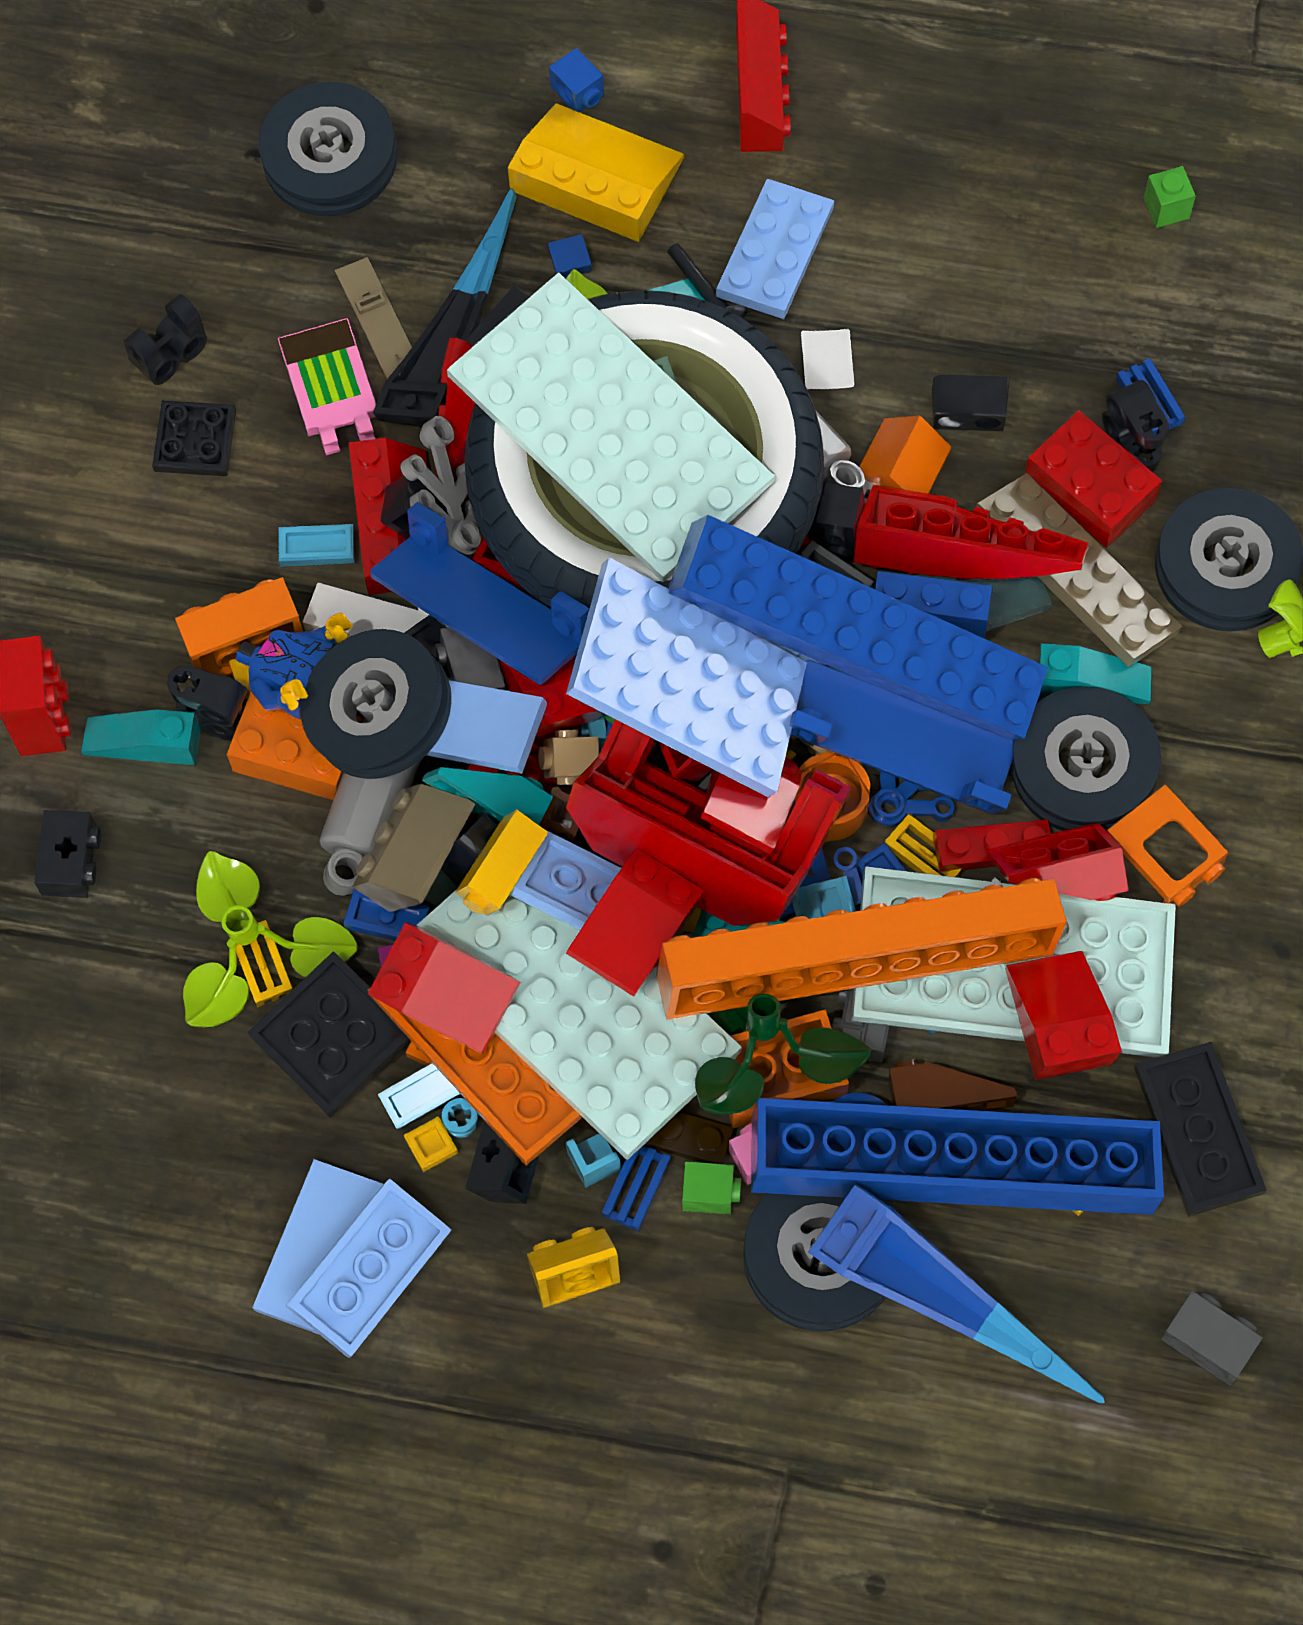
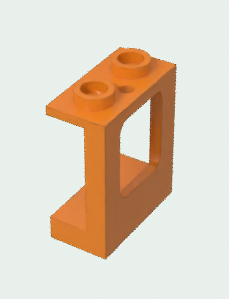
[1107,784,1228,907]

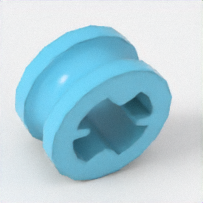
[442,1098,478,1138]

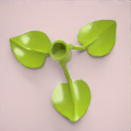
[1258,579,1303,658]
[183,851,358,1027]

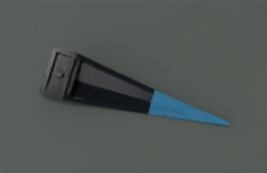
[373,189,517,425]

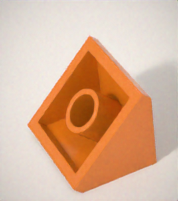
[860,415,951,494]

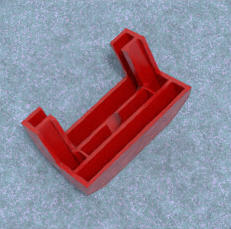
[566,719,851,926]

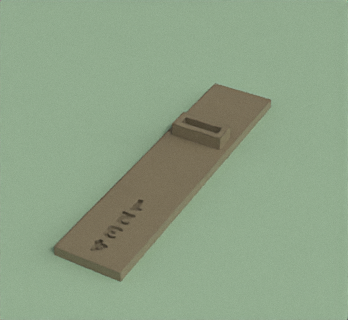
[335,257,412,379]

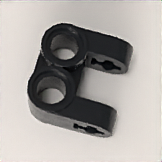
[123,294,207,385]
[1102,380,1169,472]
[167,665,248,741]

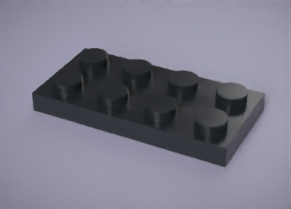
[1134,1042,1267,1217]

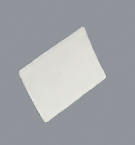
[801,329,854,389]

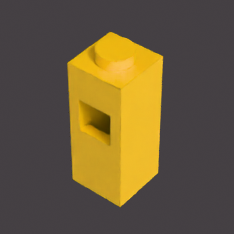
[455,809,548,915]

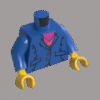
[236,613,353,719]

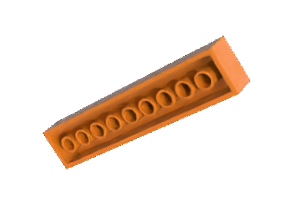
[656,878,1067,1020]

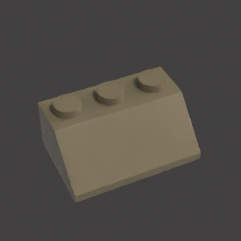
[352,784,475,912]

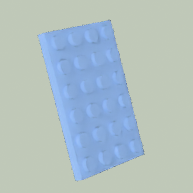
[566,558,807,798]

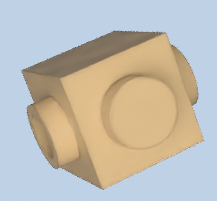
[538,730,599,785]

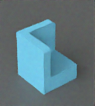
[566,1133,621,1188]

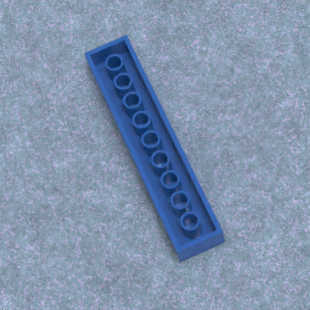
[668,515,1048,741]
[751,1098,1164,1215]

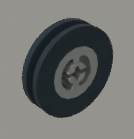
[259,82,398,216]
[1155,488,1303,631]
[301,629,451,779]
[1011,686,1161,831]
[743,1193,885,1331]

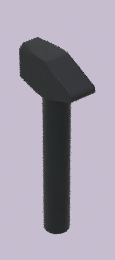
[667,243,747,319]

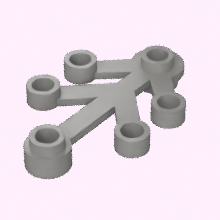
[401,416,481,557]

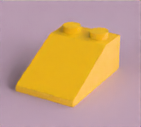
[527,1227,620,1308]

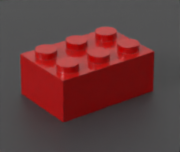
[1025,410,1162,548]
[0,636,71,756]

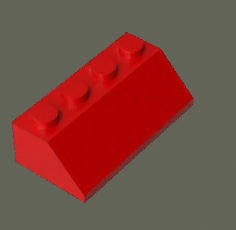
[736,0,790,152]
[349,438,428,596]

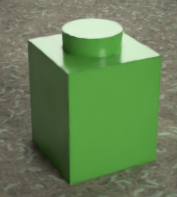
[1144,166,1196,228]
[682,1162,741,1214]

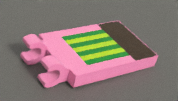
[278,318,376,455]

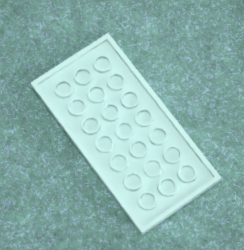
[447,272,775,582]
[851,867,1176,1057]
[417,873,742,1160]

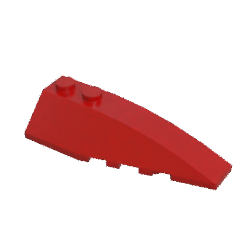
[854,485,1088,579]

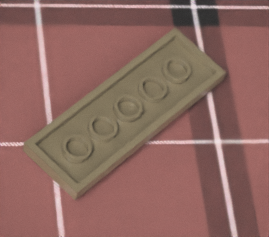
[976,473,1182,668]

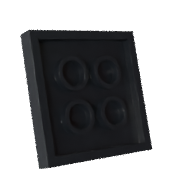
[247,951,411,1118]

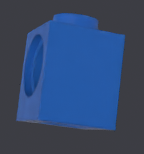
[549,48,604,112]

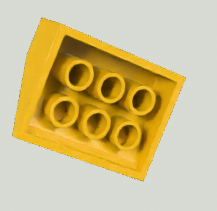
[508,103,684,242]

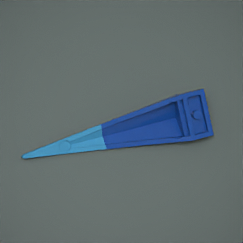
[808,1183,1105,1403]

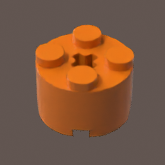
[792,752,870,843]

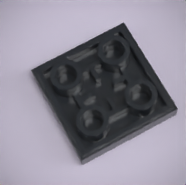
[152,400,236,476]

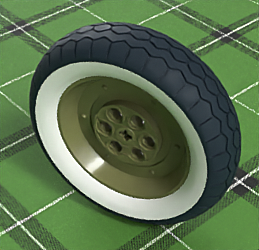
[465,290,824,608]

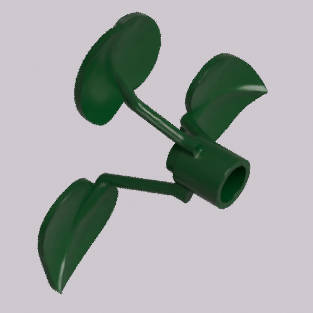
[695,994,871,1115]

